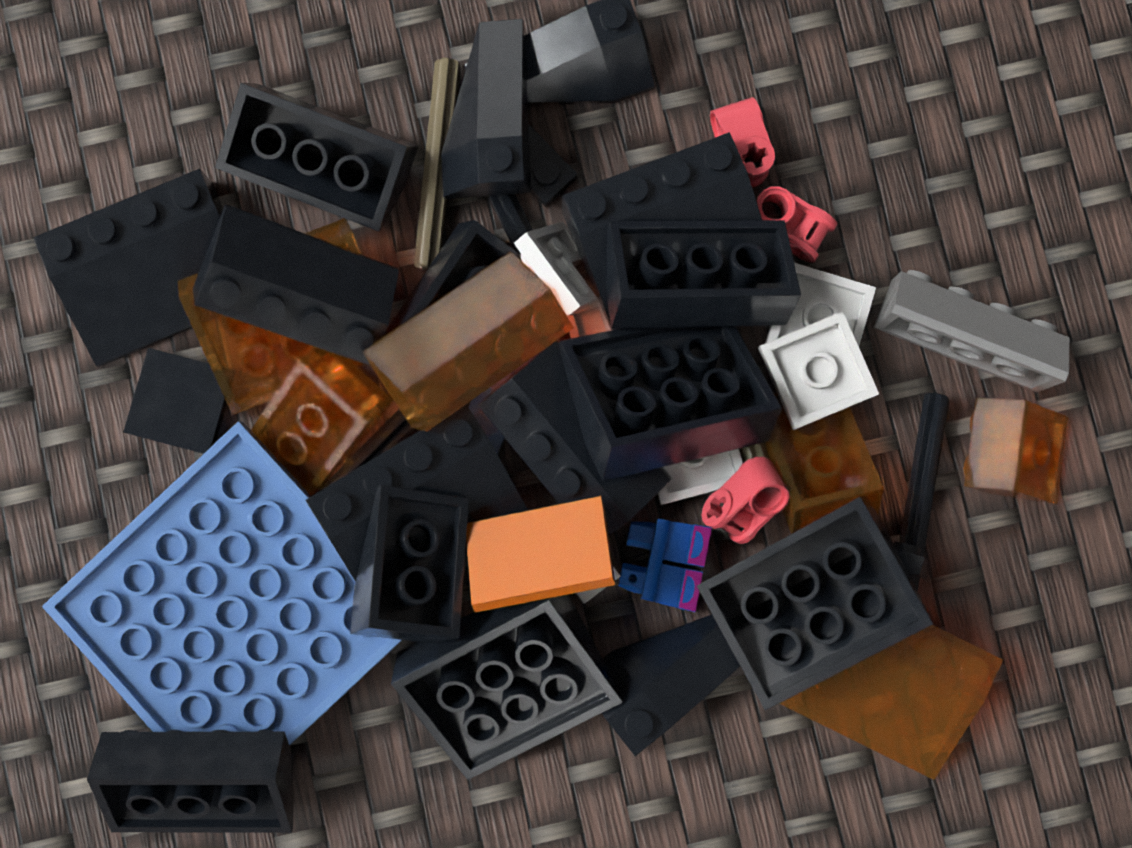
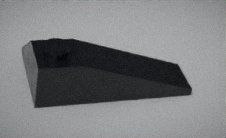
[464,0,655,105]
[441,19,531,199]
[602,614,740,756]

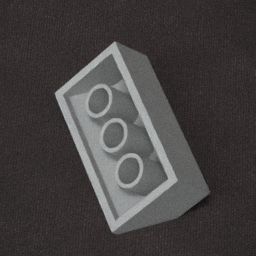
[873,270,1070,393]

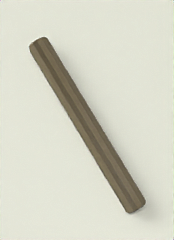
[414,57,460,271]

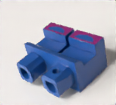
[618,519,712,612]

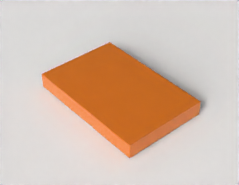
[466,496,615,612]

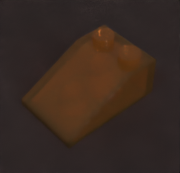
[251,347,394,496]
[765,393,884,534]

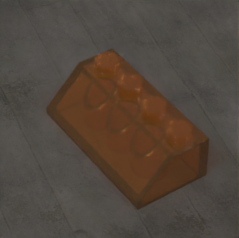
[362,252,574,432]

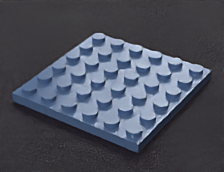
[42,421,402,746]

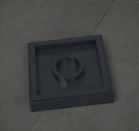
[123,348,236,454]

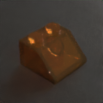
[964,398,1068,504]

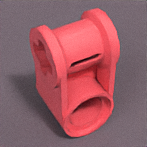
[710,97,775,188]
[756,186,838,263]
[701,457,789,544]

